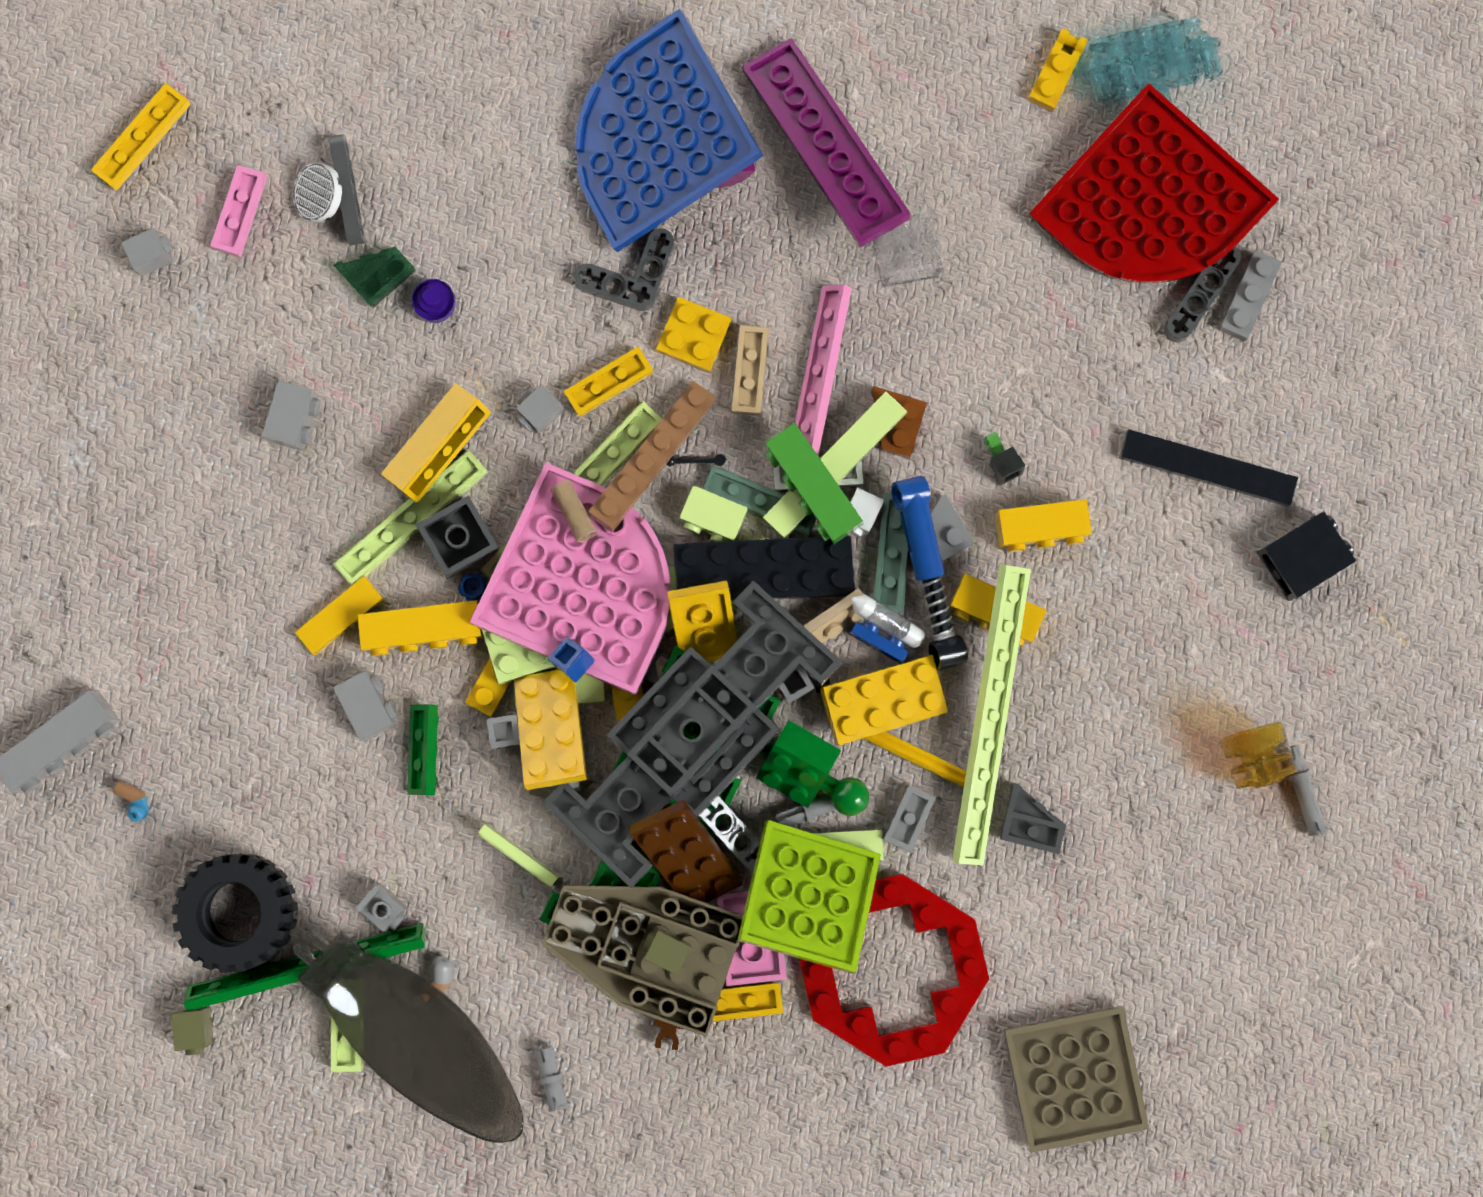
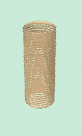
[551,480,597,542]

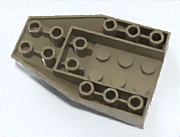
[542,885,743,1037]

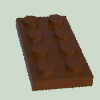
[629,799,743,902]

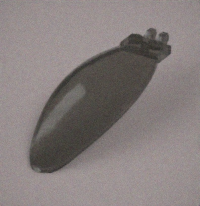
[292,929,524,1143]

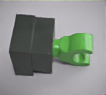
[984,432,1025,486]

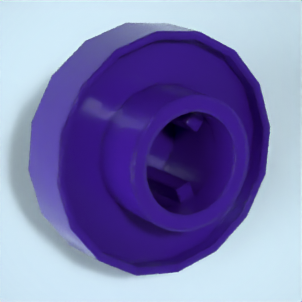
[412,279,456,323]

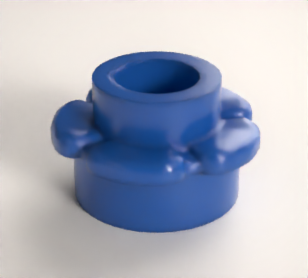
[458,573,487,601]

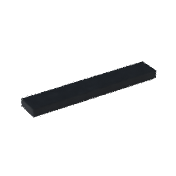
[1119,429,1298,506]

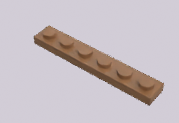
[588,381,717,532]

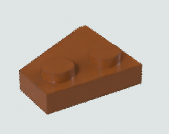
[871,386,927,459]

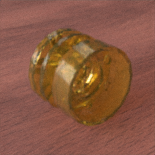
[1220,721,1298,789]

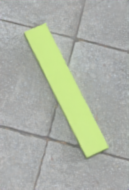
[763,392,907,539]
[333,449,489,586]

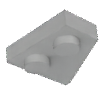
[931,494,975,562]

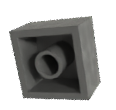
[416,495,498,580]

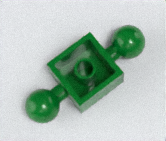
[726,720,869,816]

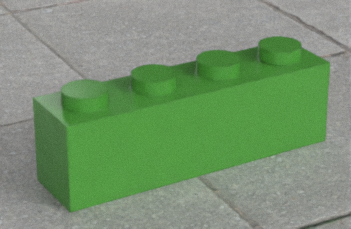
[765,423,864,544]

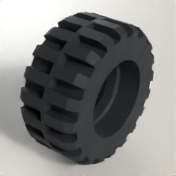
[172,853,298,973]

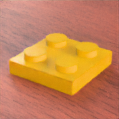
[656,296,732,373]

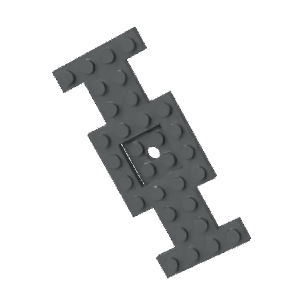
[543,581,842,888]

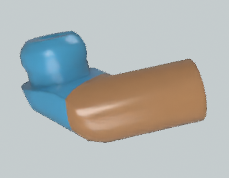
[113,780,149,822]

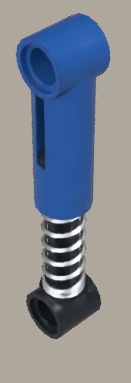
[891,476,968,671]

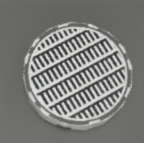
[293,163,342,223]

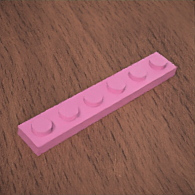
[795,285,852,455]

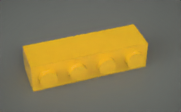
[381,383,492,503]
[357,600,484,657]

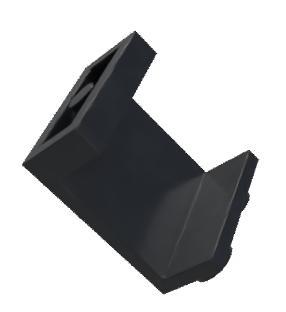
[1256,511,1356,601]

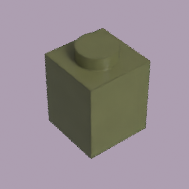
[642,929,691,976]
[171,1007,214,1055]

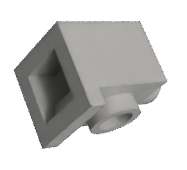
[355,884,408,932]

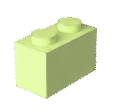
[679,485,748,542]

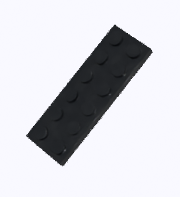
[673,535,855,602]

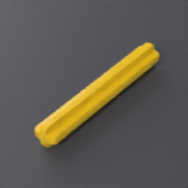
[863,732,966,788]

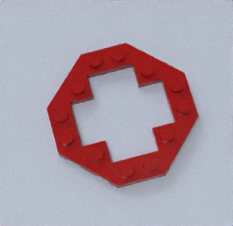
[799,873,989,1067]

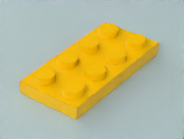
[820,655,948,746]
[514,670,587,790]

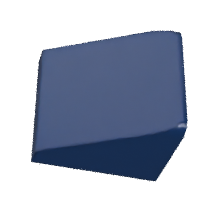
[548,636,595,682]

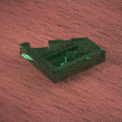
[333,247,416,309]

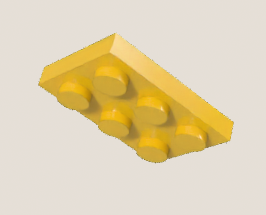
[667,581,737,662]

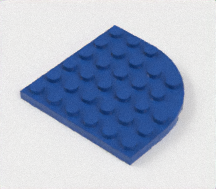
[575,8,764,252]

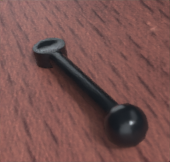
[666,454,726,467]

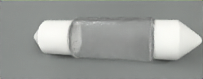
[851,595,925,648]

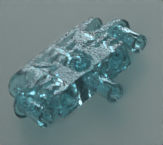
[1082,18,1223,103]

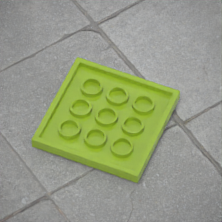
[737,820,881,974]

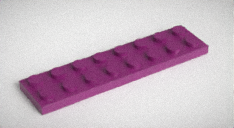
[742,38,911,248]

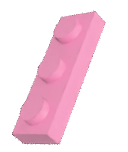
[210,165,268,258]

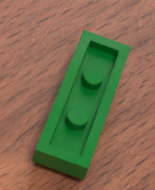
[407,704,439,795]

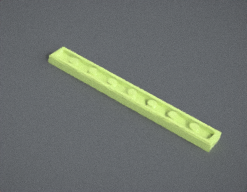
[481,401,662,579]

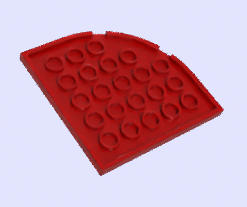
[1028,83,1279,283]

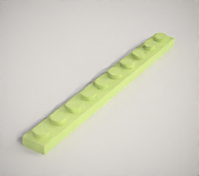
[952,564,1031,865]

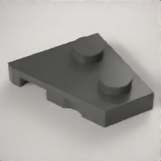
[999,783,1066,854]

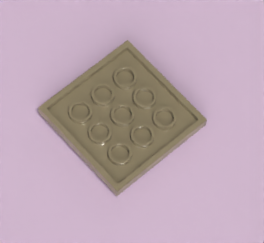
[1003,1006,1149,1153]

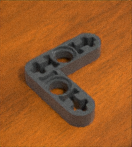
[574,228,674,311]

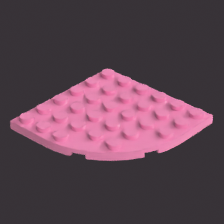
[470,463,671,696]

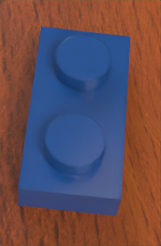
[849,621,908,664]

